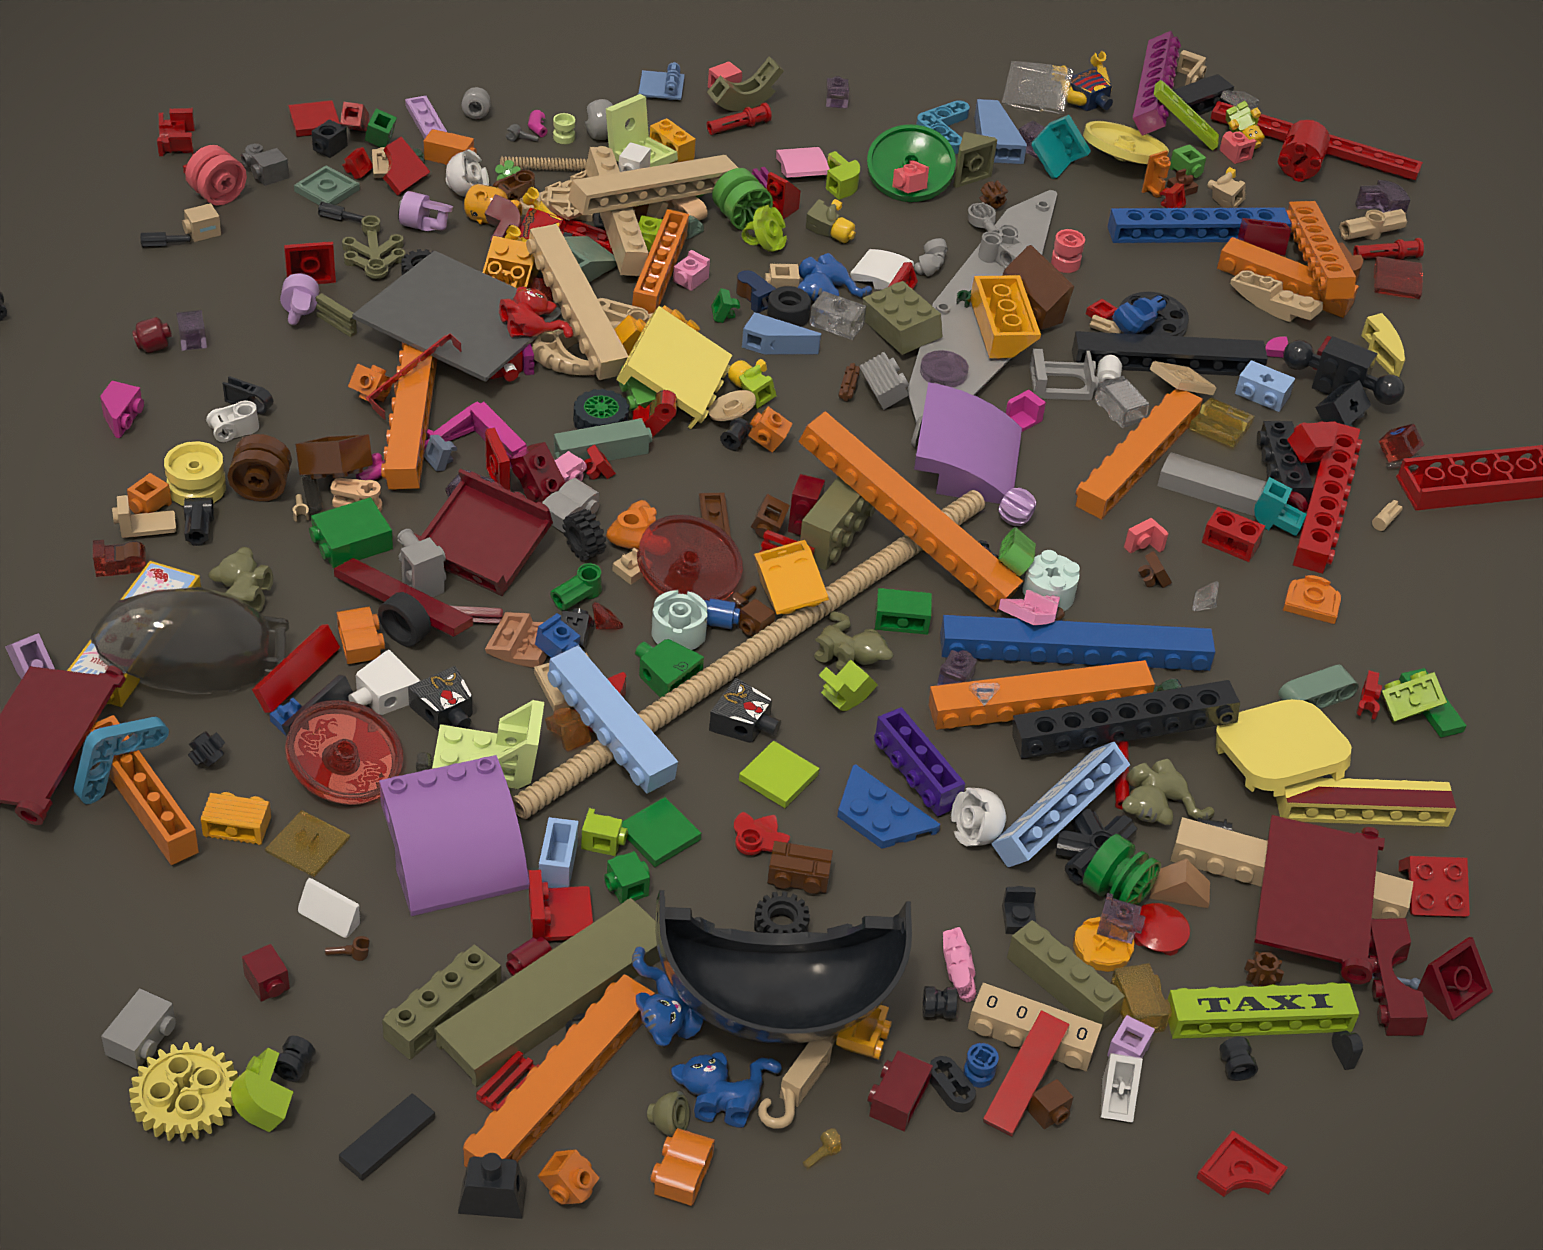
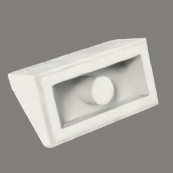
[298,878,360,938]

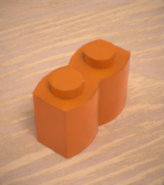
[336,607,385,664]
[651,1128,715,1206]

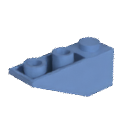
[742,312,821,354]

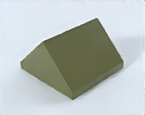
[953,132,997,188]

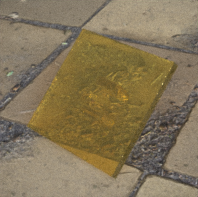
[265,810,350,877]

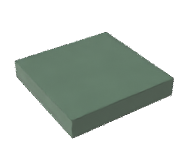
[294,165,360,205]

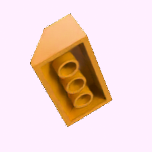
[971,275,1041,359]

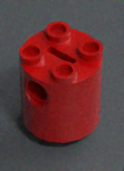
[1278,120,1330,182]

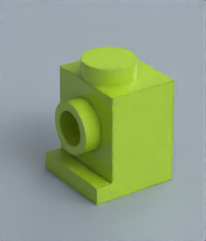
[581,808,628,856]

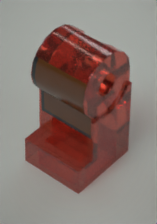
[93,540,146,577]

